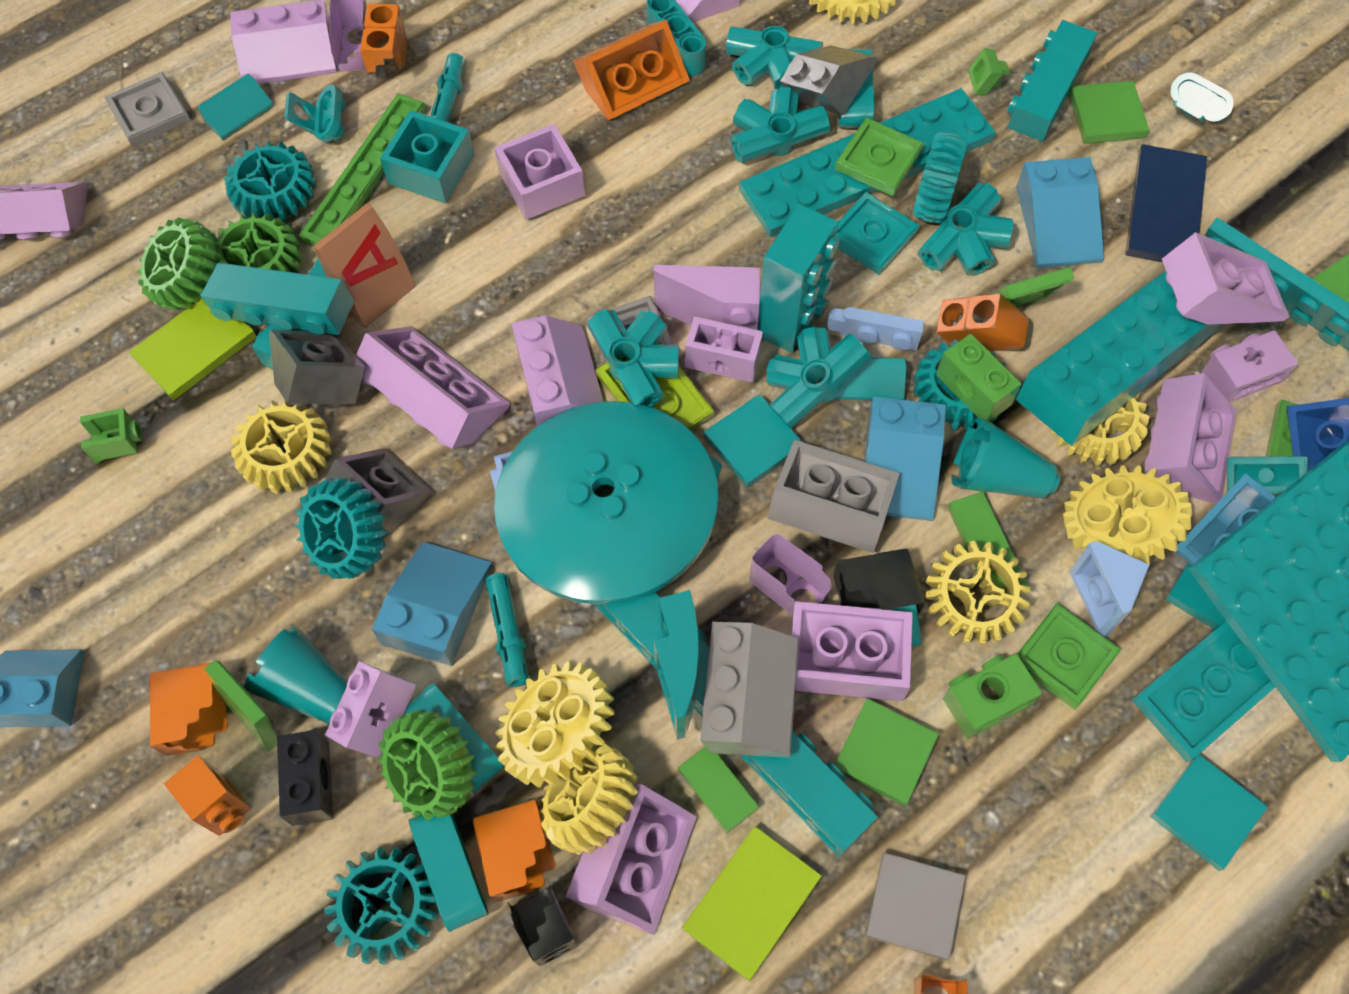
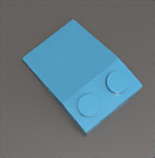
[1016,157,1104,268]
[864,396,946,521]
[1176,473,1276,565]
[372,542,493,666]

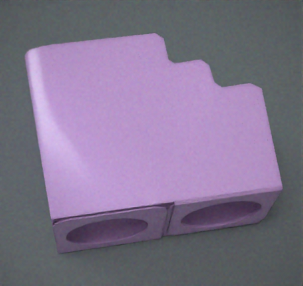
[329,0,367,71]
[749,534,831,616]

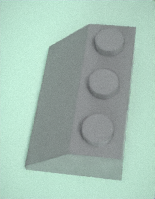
[767,440,900,553]
[700,622,799,757]

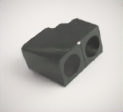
[833,549,925,614]
[507,879,578,966]

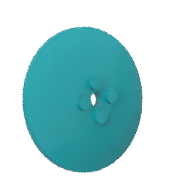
[494,401,719,604]

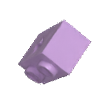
[685,316,763,383]
[1202,330,1298,403]
[325,661,416,757]

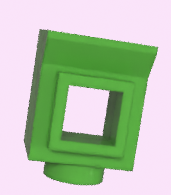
[80,408,143,464]

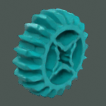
[913,131,968,224]
[224,141,316,223]
[913,339,1005,432]
[294,477,389,579]
[324,847,438,965]

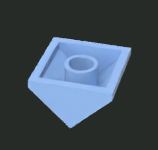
[1069,541,1149,638]

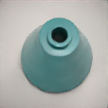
[951,418,1060,499]
[244,624,348,724]

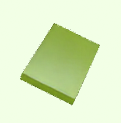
[128,298,257,401]
[596,341,714,431]
[681,826,822,982]

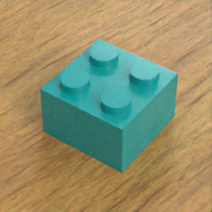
[380,110,474,204]

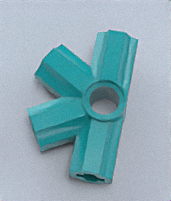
[726,26,823,89]
[730,86,830,163]
[918,183,1014,276]
[587,309,679,408]
[766,326,871,428]

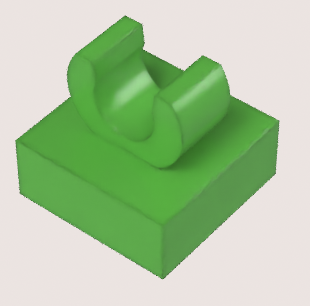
[968,48,1010,96]

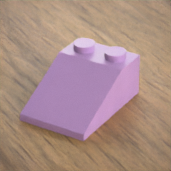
[1162,232,1289,325]
[653,265,760,330]

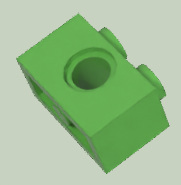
[936,333,1022,421]
[943,653,1043,740]

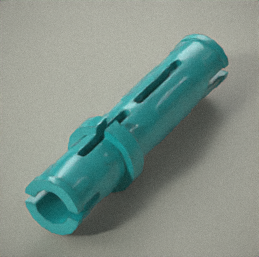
[431,53,466,123]
[485,573,530,688]

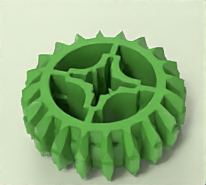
[215,212,302,273]
[137,217,221,311]
[377,709,477,821]

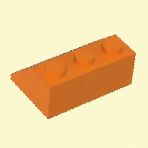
[573,20,690,120]

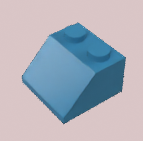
[0,650,84,727]

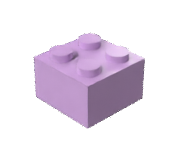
[494,124,585,220]

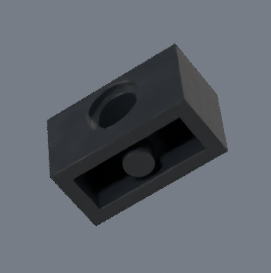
[277,730,333,826]

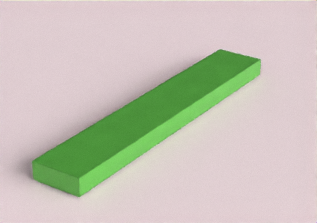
[299,93,427,246]

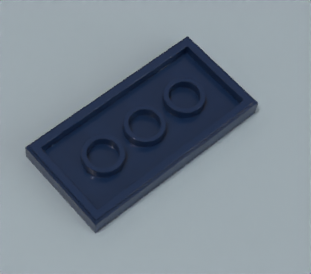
[1125,144,1207,262]

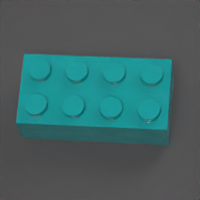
[757,204,840,354]

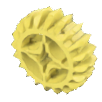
[1050,393,1150,467]
[231,400,331,494]
[925,541,1031,645]
[539,744,638,855]

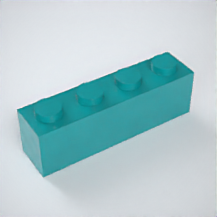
[1007,19,1098,142]
[201,263,354,335]

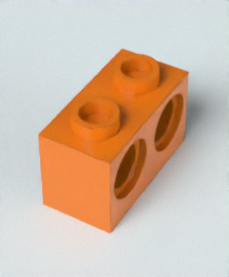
[163,755,252,836]

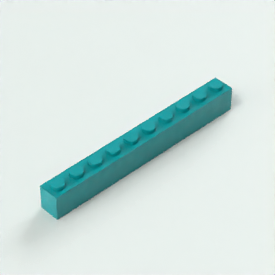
[593,592,878,859]

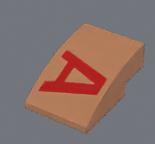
[313,203,416,329]

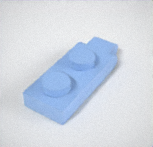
[827,307,924,351]

